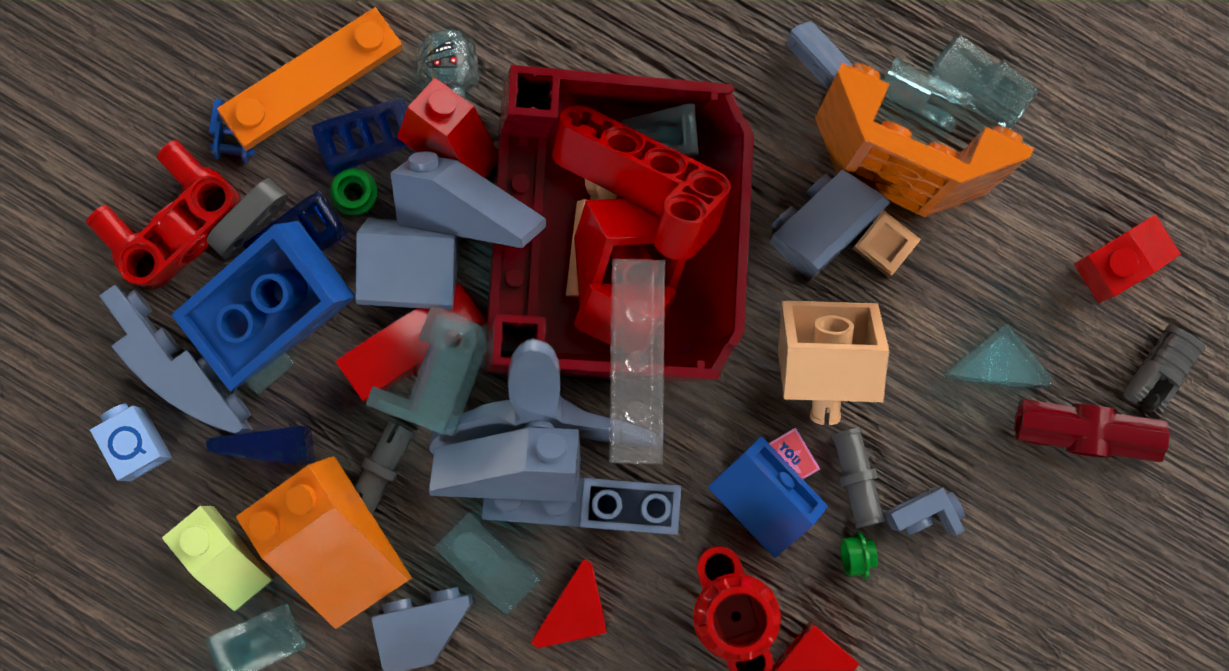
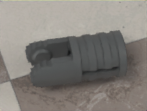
[1123,325,1206,419]

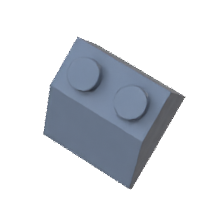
[769,169,890,283]

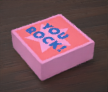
[769,428,820,479]

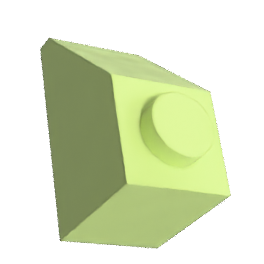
[162,506,273,611]

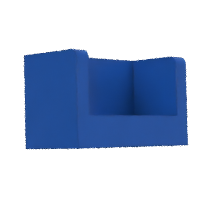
[708,436,828,558]

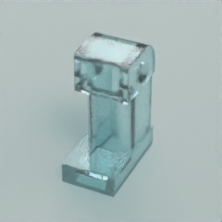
[366,305,488,437]

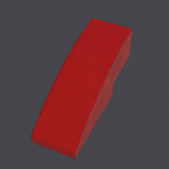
[335,284,487,403]

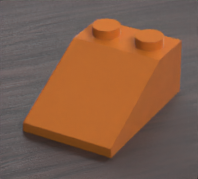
[236,456,412,629]

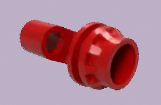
[693,546,781,671]

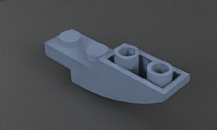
[99,285,253,436]
[482,478,681,535]

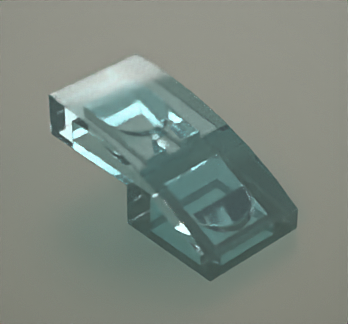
[927,34,1039,129]

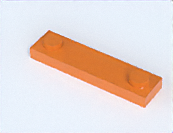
[217,7,403,151]

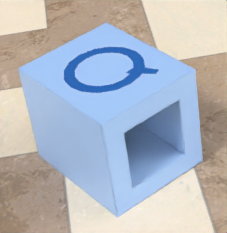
[90,403,173,481]

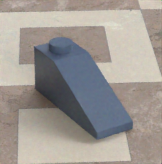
[390,151,546,248]
[429,427,581,502]

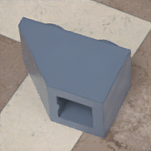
[371,587,474,671]

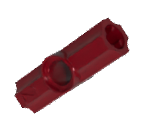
[1014,399,1170,462]

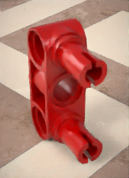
[86,140,241,290]

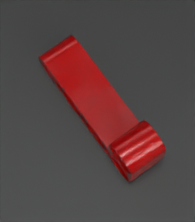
[552,105,731,260]

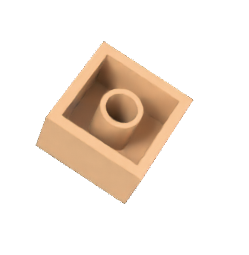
[778,300,889,425]

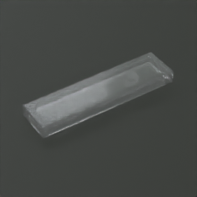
[610,259,665,464]

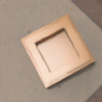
[852,210,921,278]

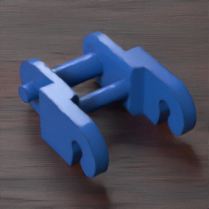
[209,99,255,164]

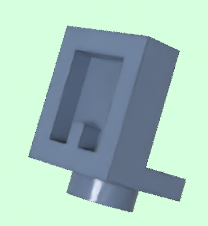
[883,487,965,536]

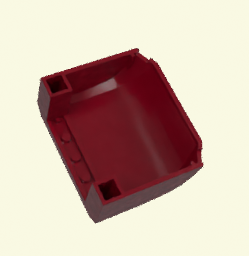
[485,65,754,382]

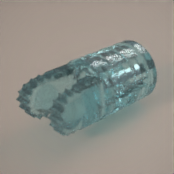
[883,56,972,132]

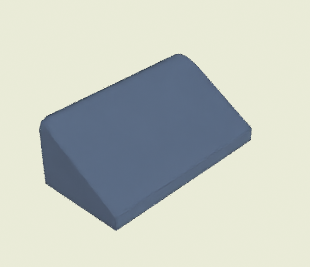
[787,22,852,90]

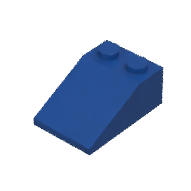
[171,221,356,391]

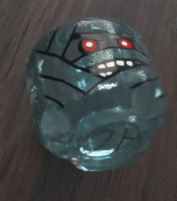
[415,30,480,99]

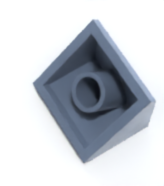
[356,218,461,310]

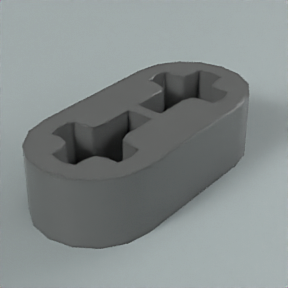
[206,178,288,259]

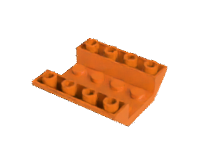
[815,63,1034,217]

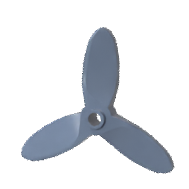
[430,340,656,454]

